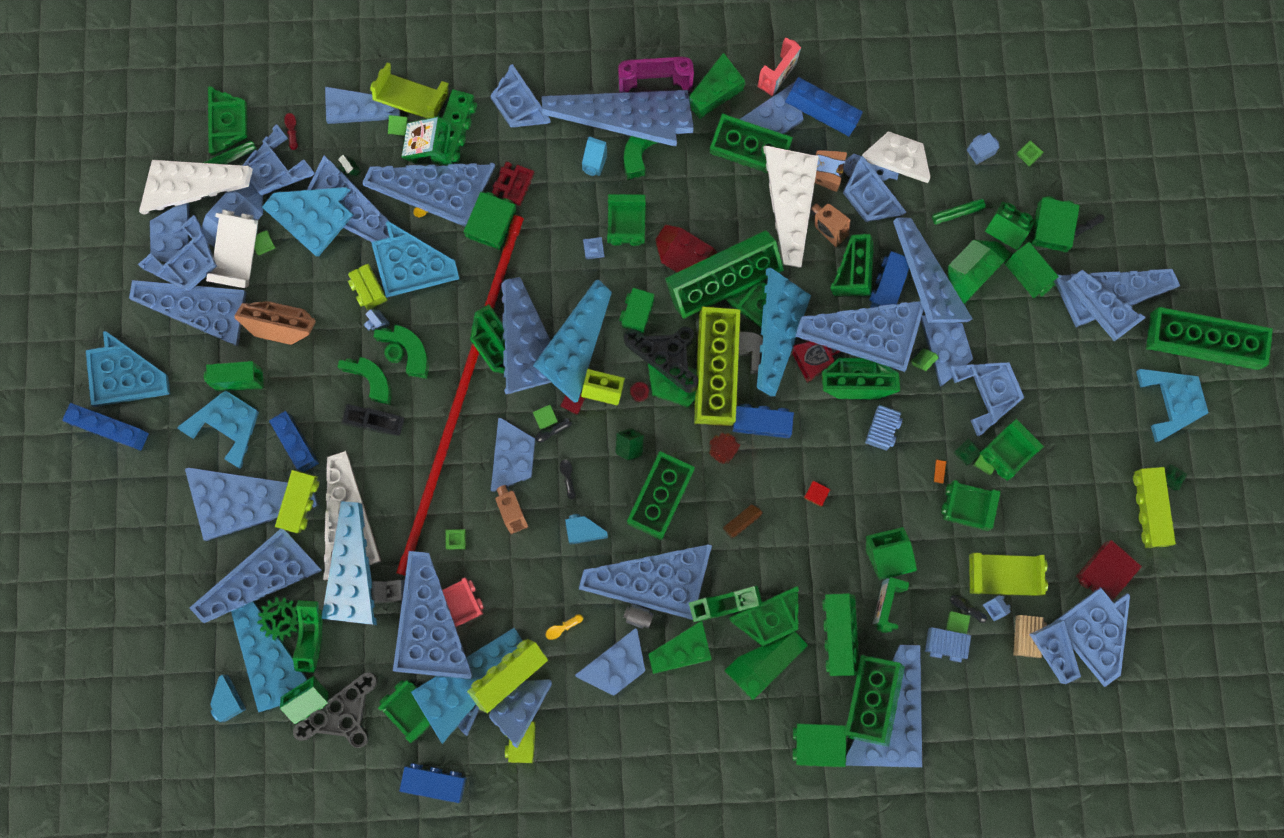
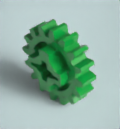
[257,597,299,641]

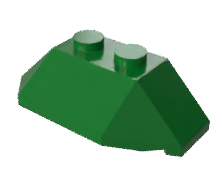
[948,240,1011,304]
[470,304,505,373]
[822,358,900,400]

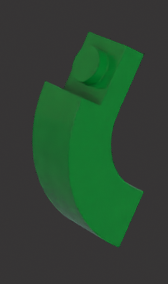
[338,357,392,405]

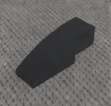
[341,404,405,436]

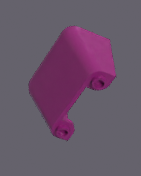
[618,56,694,93]

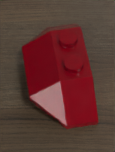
[655,224,718,273]

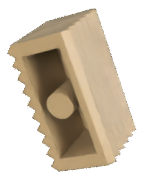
[1013,615,1047,658]

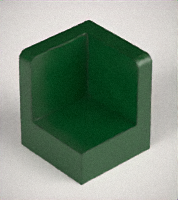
[615,428,644,461]

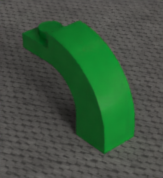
[624,136,659,180]
[373,325,429,379]
[689,586,762,622]
[293,600,323,673]

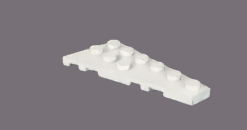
[763,146,819,268]
[139,160,253,215]
[323,451,381,580]

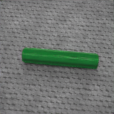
[203,141,257,165]
[932,199,986,225]

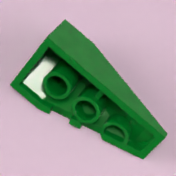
[724,632,808,700]

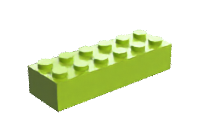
[694,307,740,426]

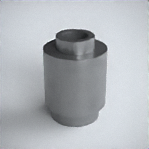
[623,604,654,629]

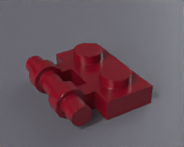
[492,161,535,206]

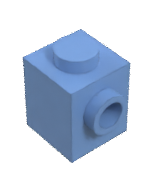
[967,133,999,165]

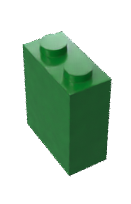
[463,192,517,250]
[1031,197,1080,253]
[1005,242,1059,298]
[204,361,264,392]
[793,724,846,767]

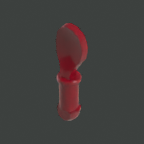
[284,113,298,150]

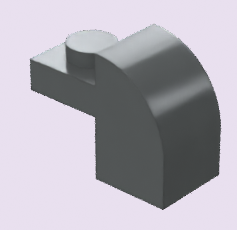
[738,331,763,374]
[371,580,405,603]

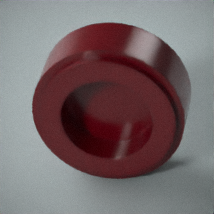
[630,382,649,402]

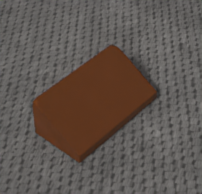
[723,505,763,539]

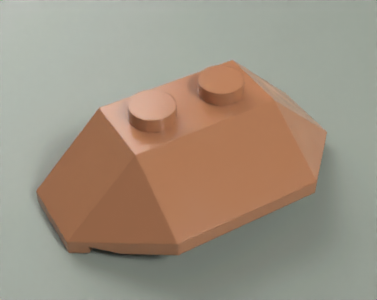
[235,301,315,345]

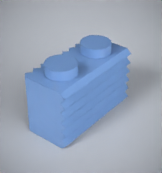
[865,405,903,451]
[925,628,971,662]

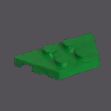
[208,86,247,156]
[723,281,767,329]
[648,358,697,407]
[729,586,799,647]

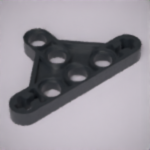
[624,326,698,393]

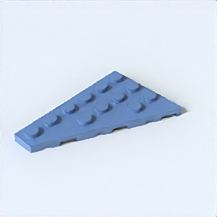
[362,163,495,227]
[502,277,551,394]
[795,301,924,372]
[185,468,318,541]
[579,545,712,620]
[393,551,472,679]
[846,645,922,767]

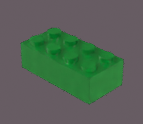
[710,114,793,173]
[627,451,695,540]
[822,593,859,676]
[845,655,905,747]

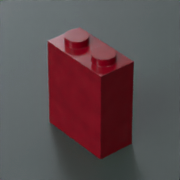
[1076,540,1142,601]

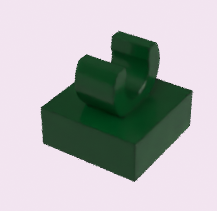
[338,154,362,177]
[953,438,981,466]
[1165,464,1187,491]

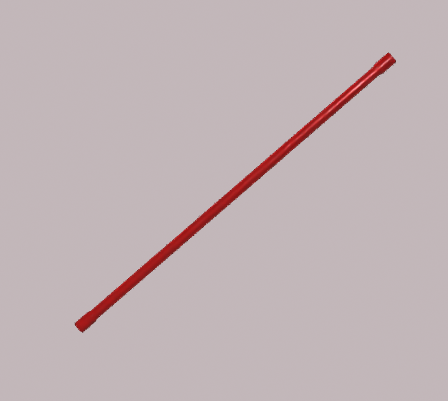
[396,215,524,576]

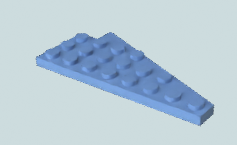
[542,90,693,146]

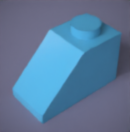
[582,137,607,176]
[565,514,608,545]
[210,675,246,722]

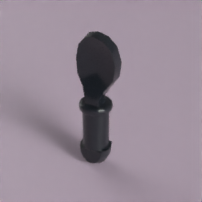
[1074,214,1105,237]
[535,418,572,443]
[559,459,576,500]
[950,595,987,623]

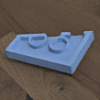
[1029,620,1081,684]

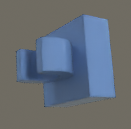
[583,237,604,259]
[364,309,390,331]
[983,595,1011,621]

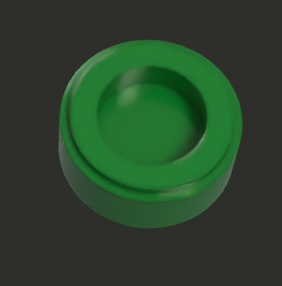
[384,343,404,363]

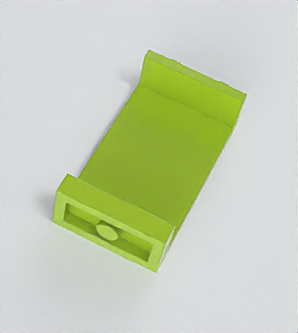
[370,63,449,119]
[969,553,1048,596]

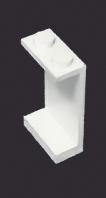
[206,210,258,288]

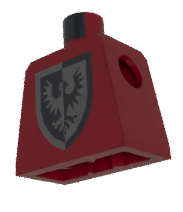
[791,341,840,383]

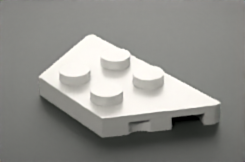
[862,131,930,183]

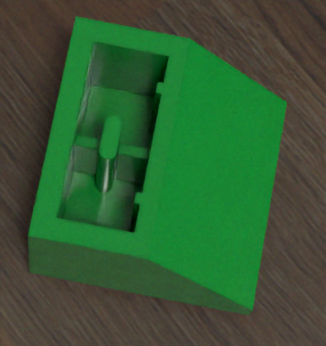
[985,202,1035,250]
[866,527,917,580]

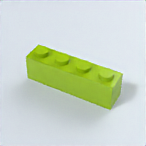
[1133,467,1176,548]
[467,639,548,713]

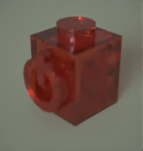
[709,433,741,464]

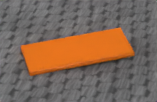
[934,460,946,484]

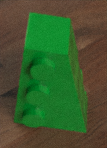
[689,53,745,119]
[830,234,874,296]
[648,621,712,674]

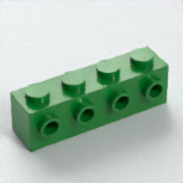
[430,89,477,166]

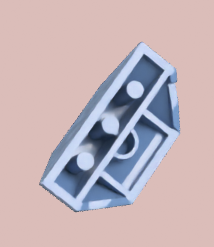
[201,182,263,247]

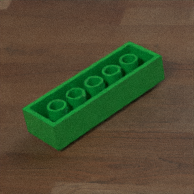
[665,230,784,319]
[1146,307,1273,370]

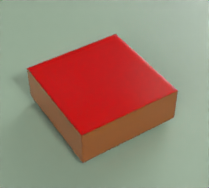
[804,481,830,507]

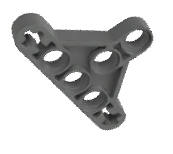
[293,673,378,748]

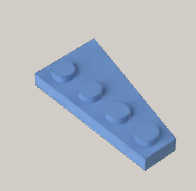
[325,87,401,124]
[1066,270,1146,341]

